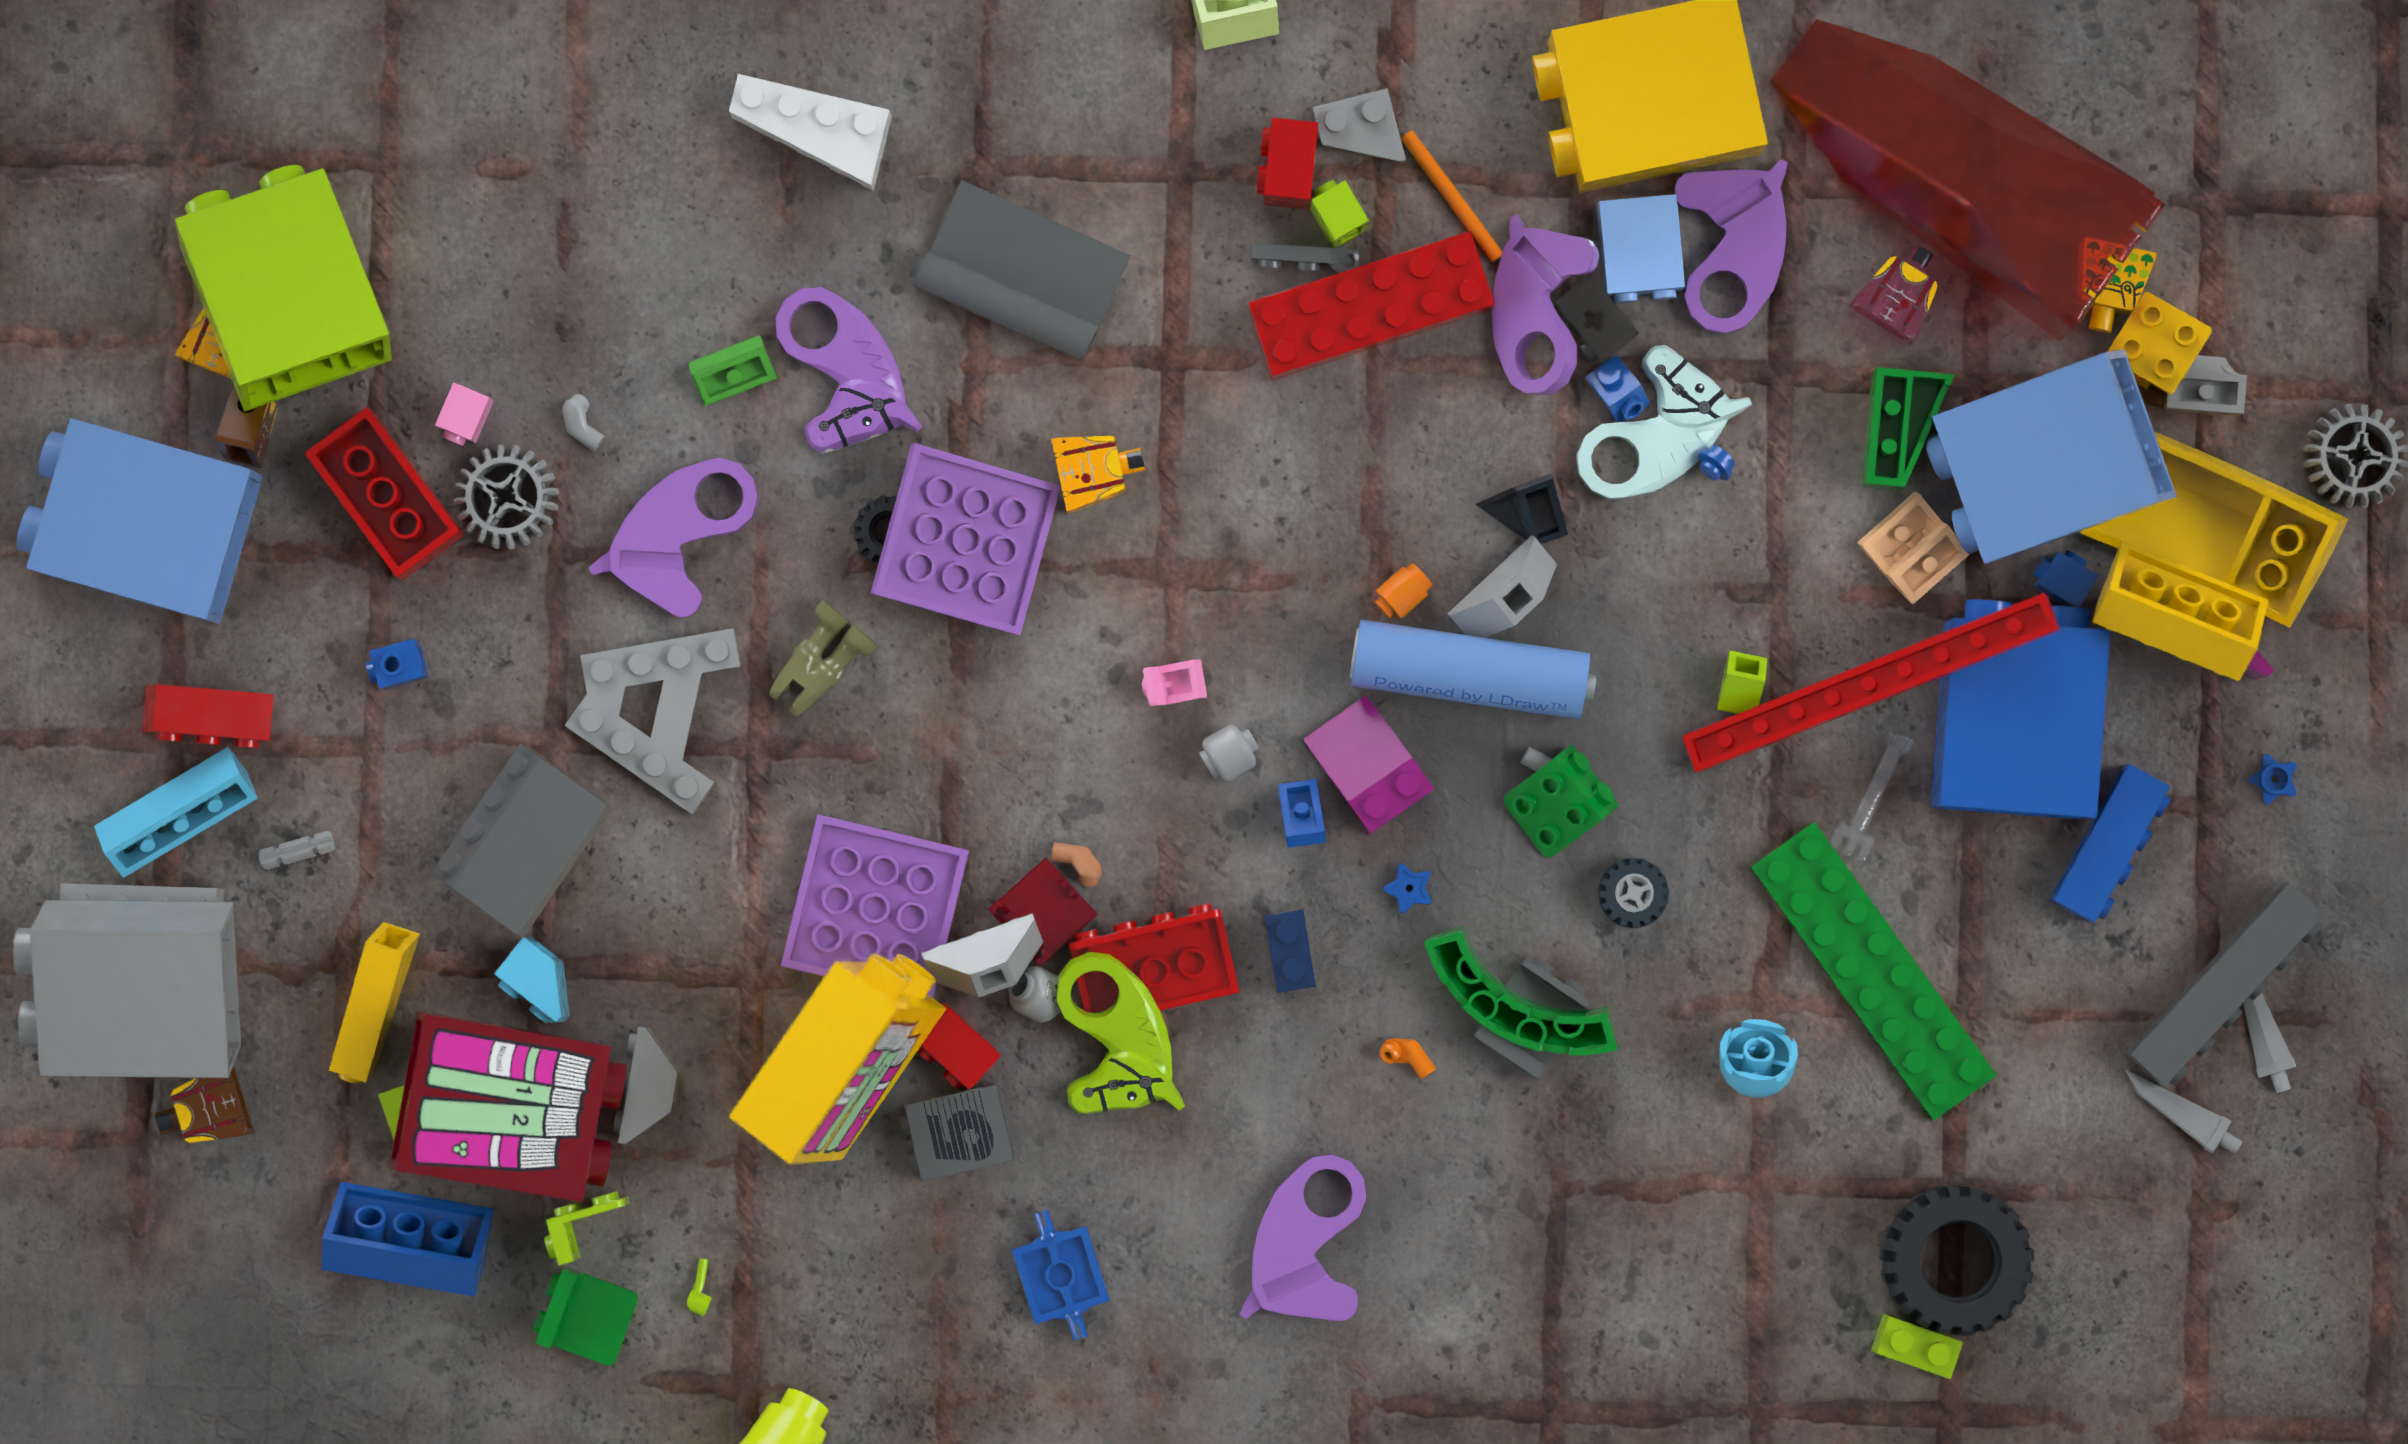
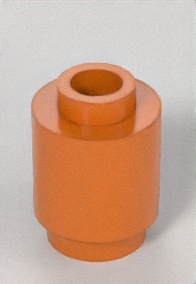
[1374,563,1433,620]

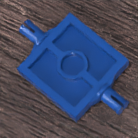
[1012,1209,1110,1341]

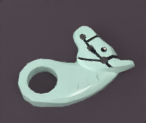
[1576,345,1752,500]

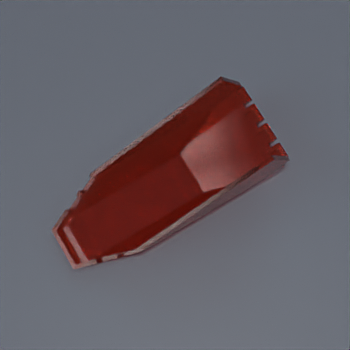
[1770,19,2165,341]

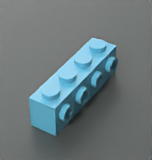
[94,747,258,878]

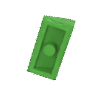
[688,336,777,406]

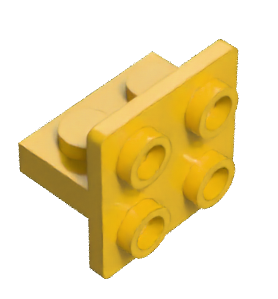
[2108,292,2212,395]

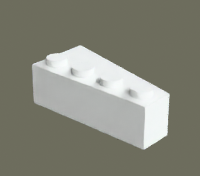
[729,74,892,191]

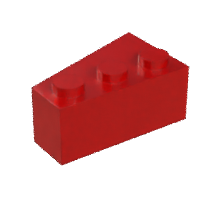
[142,684,274,748]

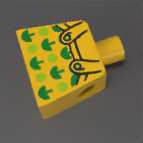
[2076,237,2157,333]

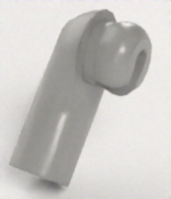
[562,394,605,452]

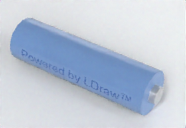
[1350,620,1596,720]

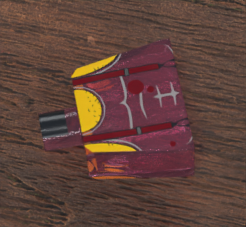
[1848,245,1939,345]

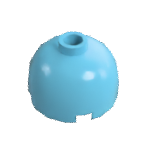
[1719,1019,1798,1098]

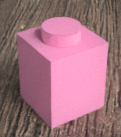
[435,382,494,446]

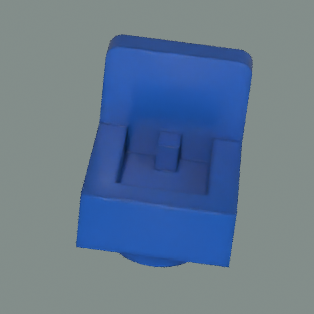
[1585,355,1650,422]

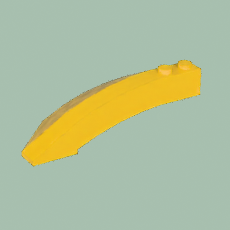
[2078,431,2348,628]

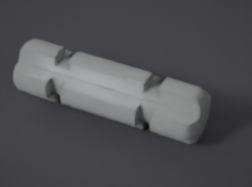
[259,831,336,870]

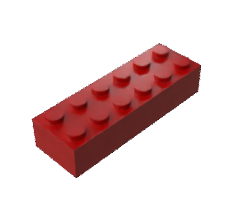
[1248,231,1495,381]

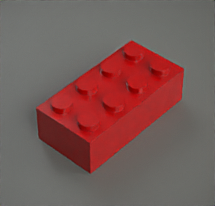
[304,407,465,581]

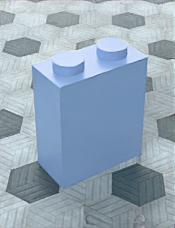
[1597,194,1685,304]

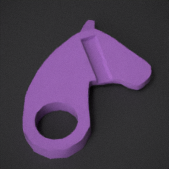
[1492,214,1599,396]

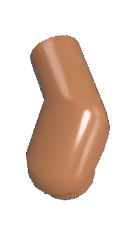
[1051,842,1102,887]

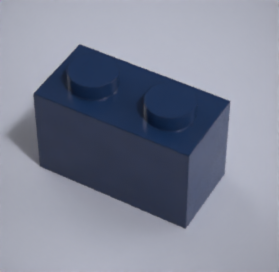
[1264,909,1316,993]

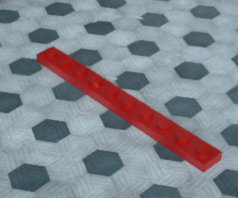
[1682,593,2061,773]

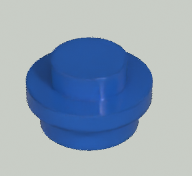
[1698,445,1735,481]

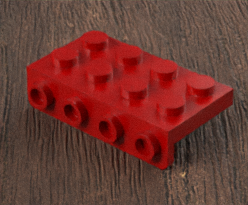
[1068,903,1240,1013]

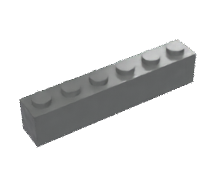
[2125,883,2324,1086]

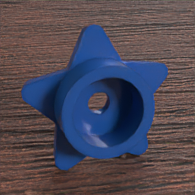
[2248,754,2297,805]
[1383,863,1432,914]

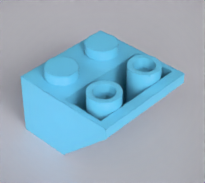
[495,937,570,1024]

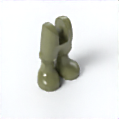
[769,600,879,717]

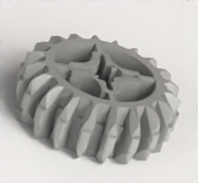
[2302,404,2408,509]
[454,445,559,550]

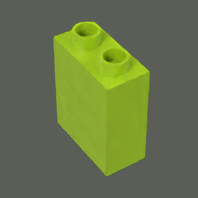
[175,165,392,412]

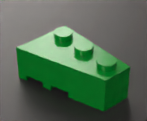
[1861,367,1954,491]

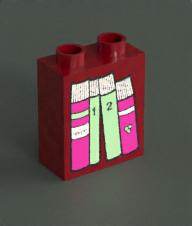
[389,1011,626,1202]

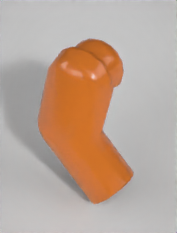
[1379,1038,1437,1079]

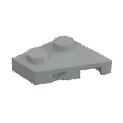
[1312,88,1406,163]

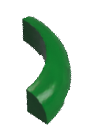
[1424,925,1618,1056]

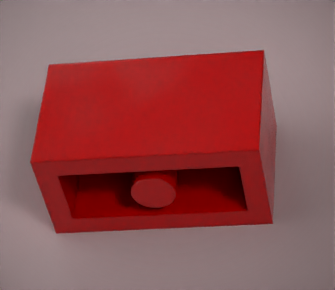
[917,1003,1002,1090]

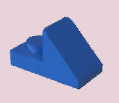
[1278,779,1326,848]

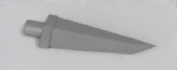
[2243,993,2296,1093]
[2125,1070,2243,1154]

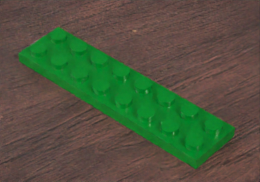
[1750,822,1997,1121]

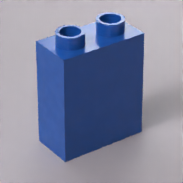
[1930,600,2110,820]

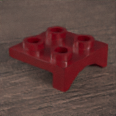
[988,857,1098,967]

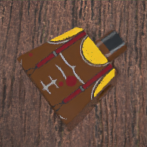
[215,386,277,468]
[155,1065,255,1144]

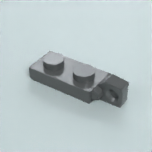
[1251,243,1359,274]

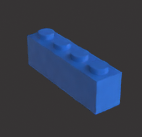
[2049,763,2171,923]

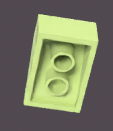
[1191,0,1279,50]

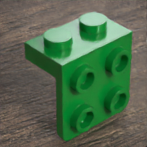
[1503,744,1619,858]
[532,1267,638,1365]

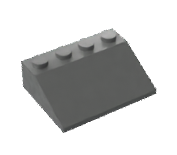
[432,743,613,938]

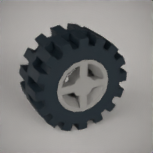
[1598,858,1669,928]

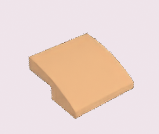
[1857,492,1969,604]

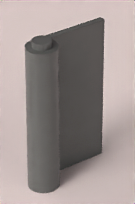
[909,180,1131,362]

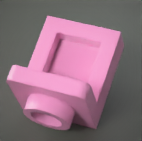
[1142,659,1207,706]

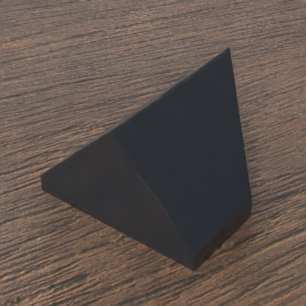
[1475,474,1568,544]

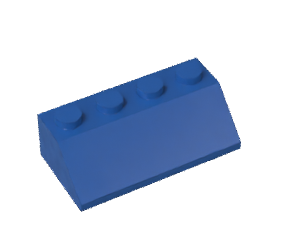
[321,1182,494,1297]

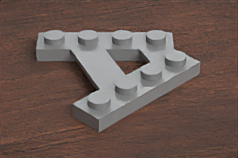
[565,628,741,815]

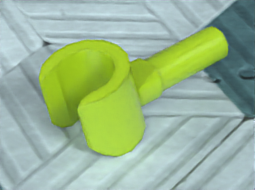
[687,1258,712,1316]

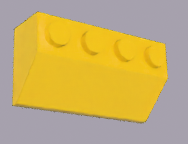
[2092,541,2268,681]

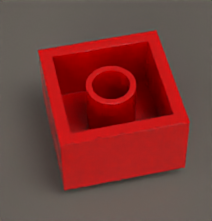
[1257,117,1319,210]

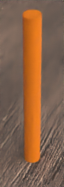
[1401,130,1503,263]

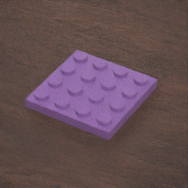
[870,443,1061,635]
[781,814,969,998]

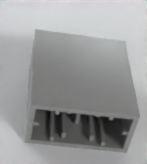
[13,900,241,1078]

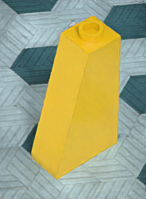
[329,922,420,1083]

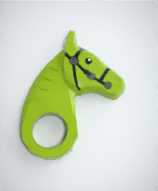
[1056,952,1185,1114]

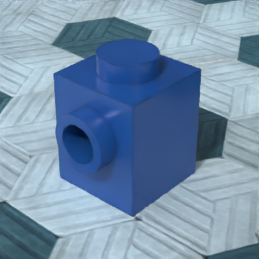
[2033,550,2099,607]
[366,639,429,690]

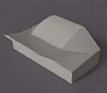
[2164,355,2247,415]

